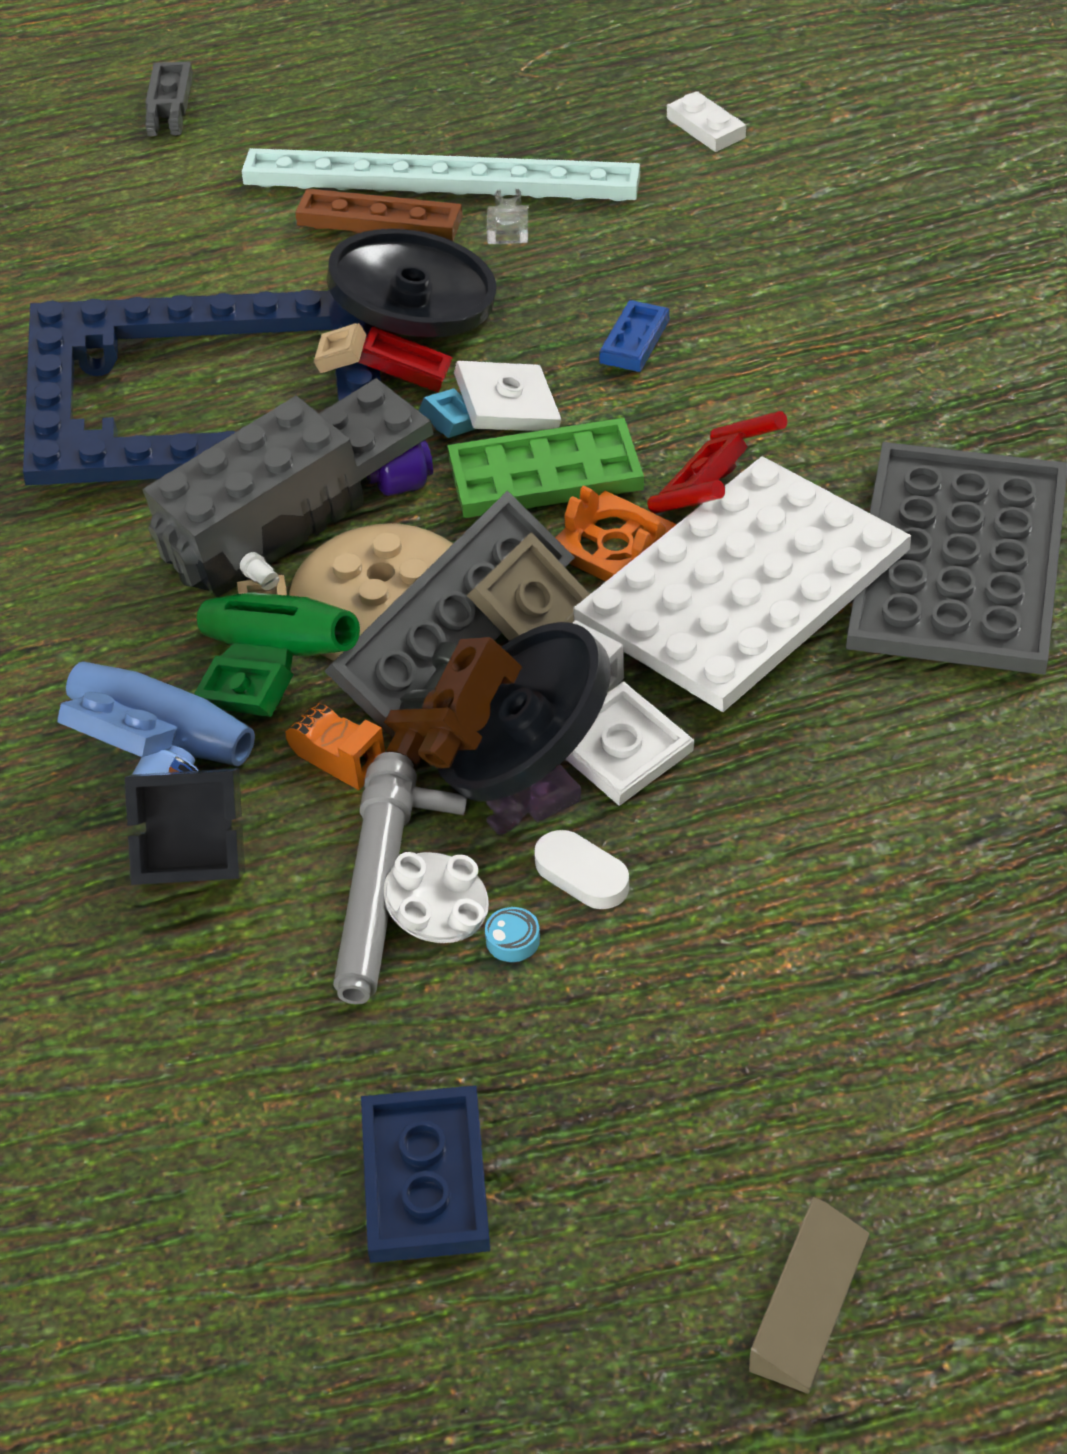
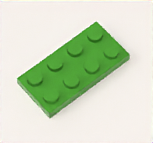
[447,418,644,518]

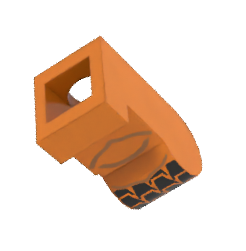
[286,703,385,790]

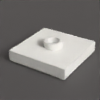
[454,361,562,431]
[566,681,694,806]

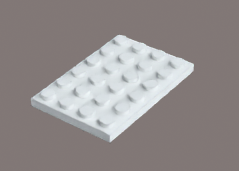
[573,456,911,712]

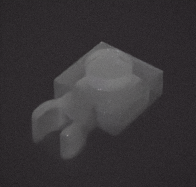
[487,189,529,244]

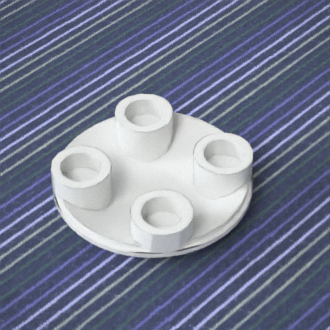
[384,852,489,943]

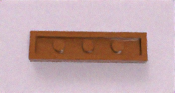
[295,188,463,241]

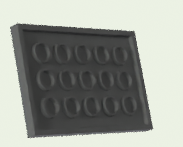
[846,442,1067,675]

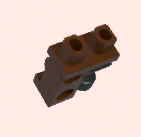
[384,637,522,768]

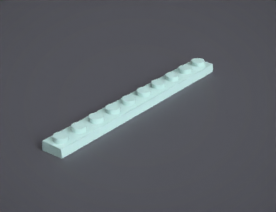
[242,148,640,201]

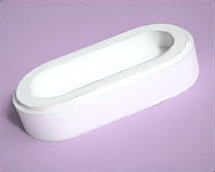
[534,830,629,909]

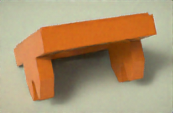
[555,485,677,582]

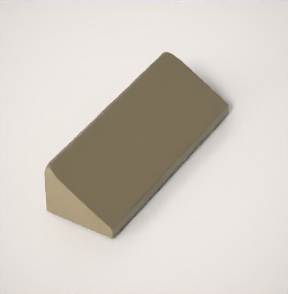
[749,1197,870,1394]

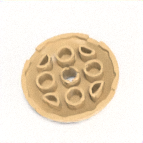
[289,523,453,661]

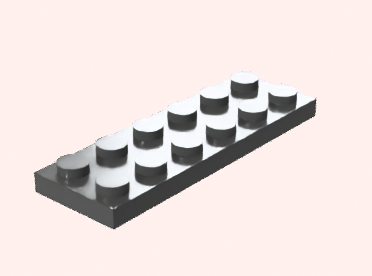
[324,491,575,738]

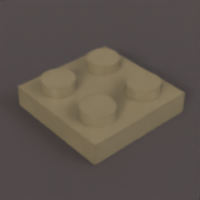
[467,532,590,641]

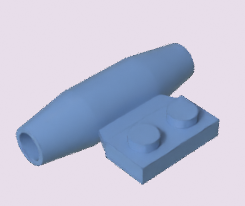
[57,661,255,766]

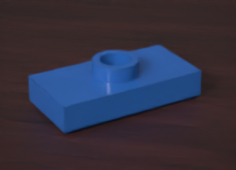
[599,300,669,372]

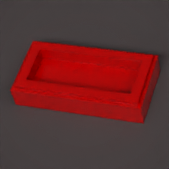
[358,327,453,393]

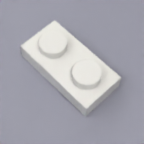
[667,91,746,152]

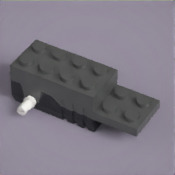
[143,378,433,598]

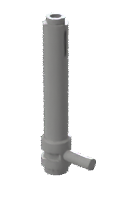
[333,752,467,1004]

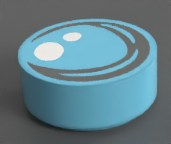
[485,907,540,962]

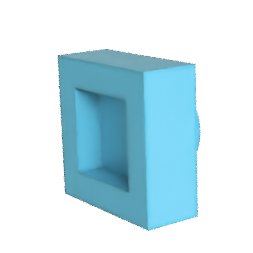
[419,388,475,438]

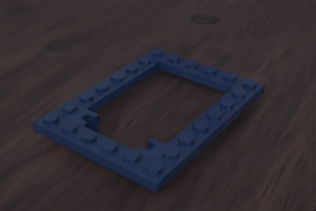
[23,290,381,486]

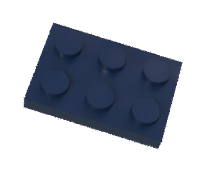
[361,1085,491,1263]

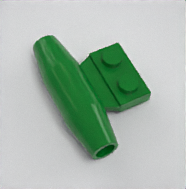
[194,592,360,717]

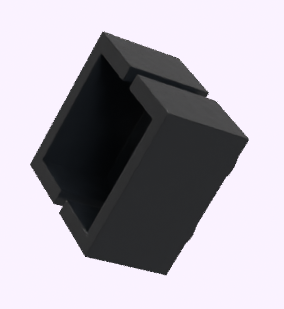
[124,768,245,885]

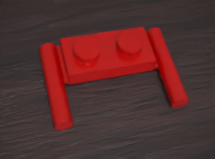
[647,411,788,514]

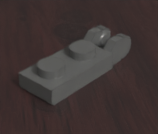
[145,62,193,136]

